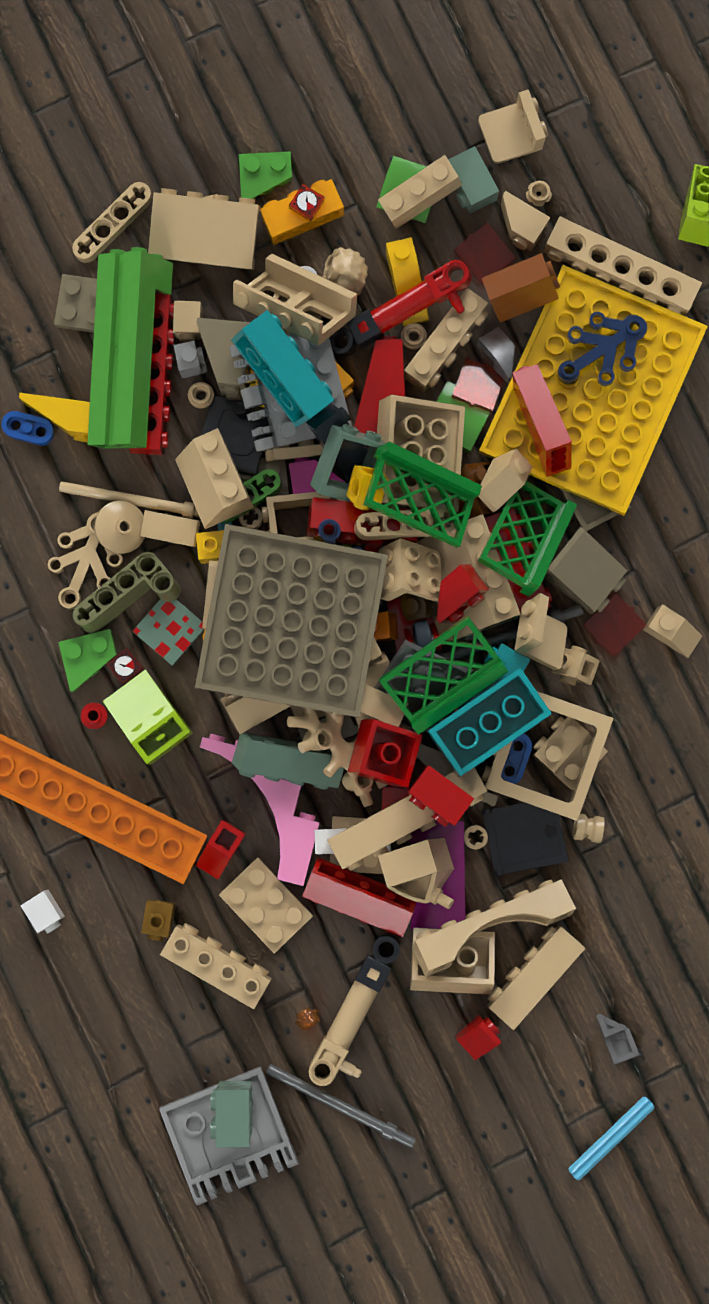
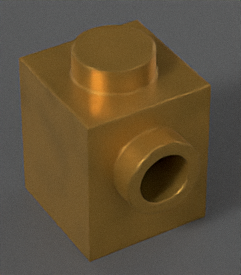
[141,899,176,941]

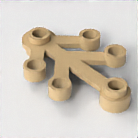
[48,512,123,609]

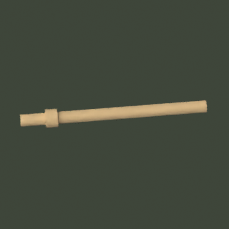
[59,481,199,519]

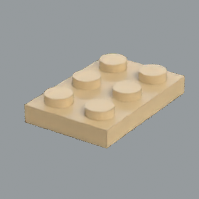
[219,857,313,953]

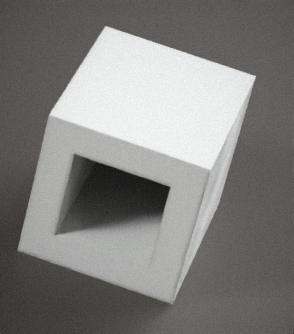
[21,890,65,934]

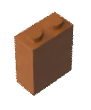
[482,253,560,323]

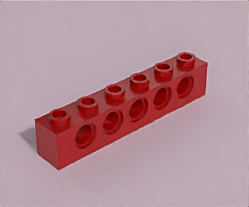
[129,294,175,455]

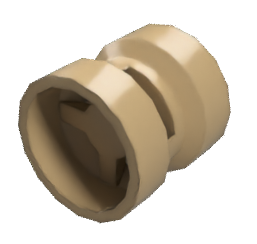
[573,814,605,843]

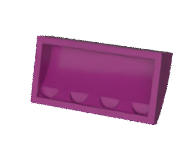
[410,821,465,929]

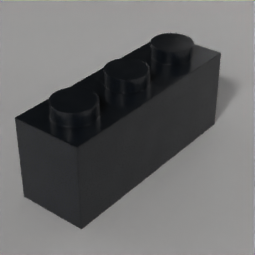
[306,402,369,484]

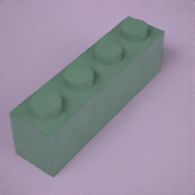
[232,733,344,789]

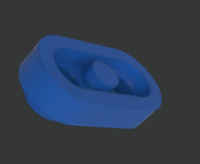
[1,411,55,446]
[501,733,532,784]

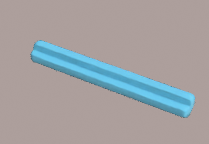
[569,1097,655,1180]

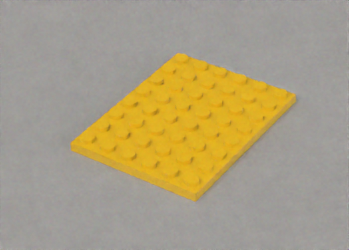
[479,265,708,516]

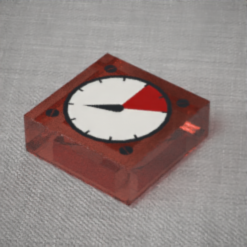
[289,184,325,221]
[106,648,144,685]

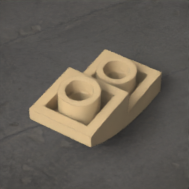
[140,510,200,547]

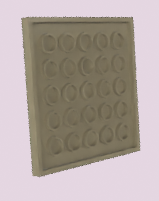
[195,524,388,718]

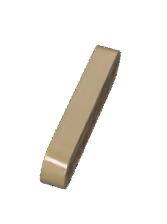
[72,182,152,263]
[354,508,456,540]

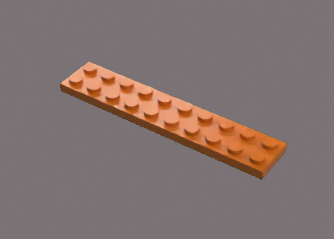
[0,733,208,884]

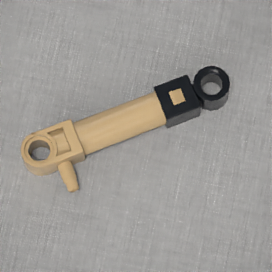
[309,934,400,1086]

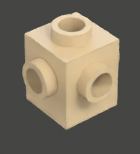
[552,646,600,686]

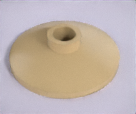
[95,501,145,554]

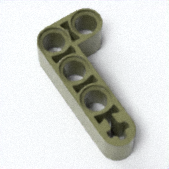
[73,552,181,633]

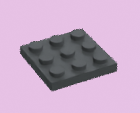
[374,640,473,734]

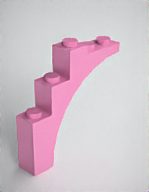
[200,734,320,886]

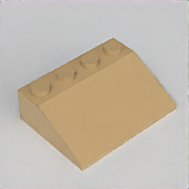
[377,395,465,512]
[416,514,520,645]

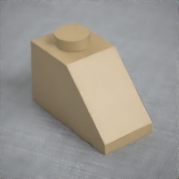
[501,191,550,252]
[478,449,532,512]
[643,604,702,658]

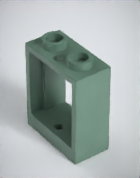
[310,424,386,502]

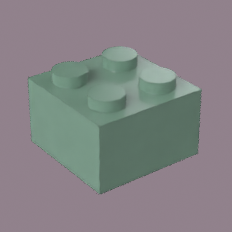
[210,1081,253,1148]

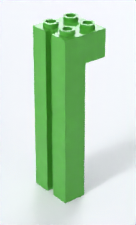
[87,247,173,449]

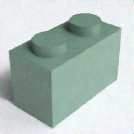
[448,146,499,214]

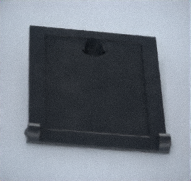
[201,396,269,476]
[482,797,568,877]

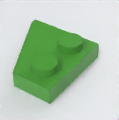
[239,151,292,199]
[58,629,118,692]

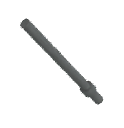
[440,604,583,660]
[266,1064,416,1149]

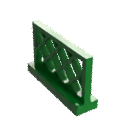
[363,441,482,548]
[477,481,577,597]
[379,616,508,735]

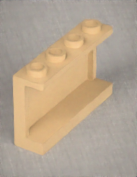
[148,188,260,270]

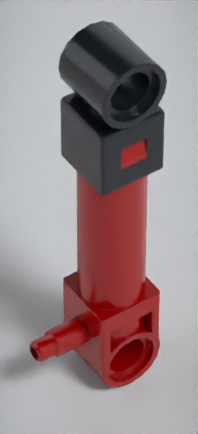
[329,260,472,357]

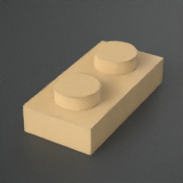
[265,440,323,462]

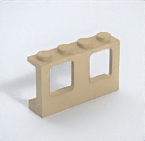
[233,254,357,346]

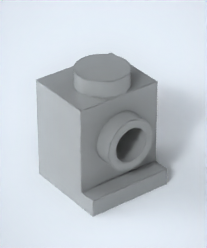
[174,341,207,378]

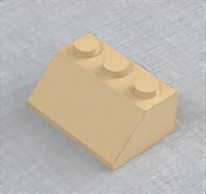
[175,428,254,529]
[410,928,495,995]

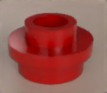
[81,703,108,729]

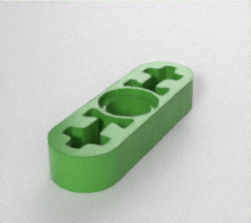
[221,469,282,524]

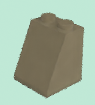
[197,318,250,401]
[544,527,628,615]

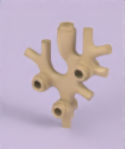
[287,708,374,807]

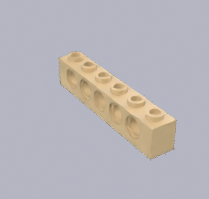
[544,216,702,316]

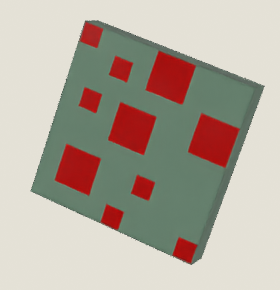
[132,599,204,666]

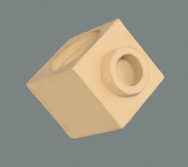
[173,301,203,343]

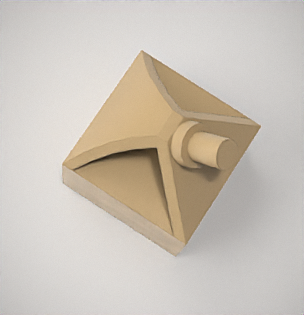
[378,838,454,909]

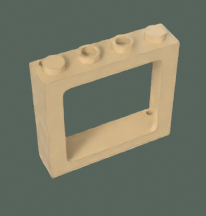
[481,691,613,821]

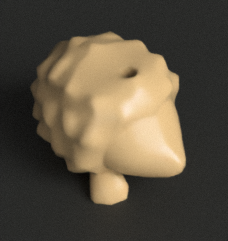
[322,247,368,296]

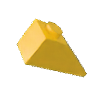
[386,237,429,327]
[19,393,90,442]

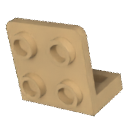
[478,89,548,164]
[379,538,442,602]
[515,593,567,671]

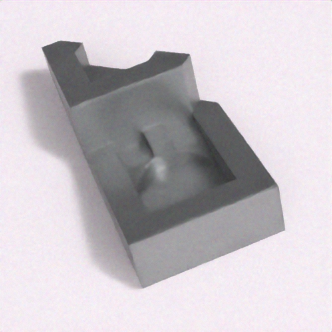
[478,327,515,383]
[596,1014,639,1065]

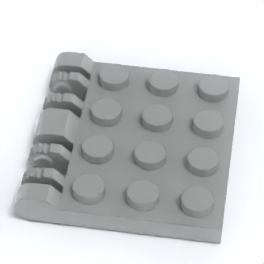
[229,325,352,452]
[159,1066,299,1206]

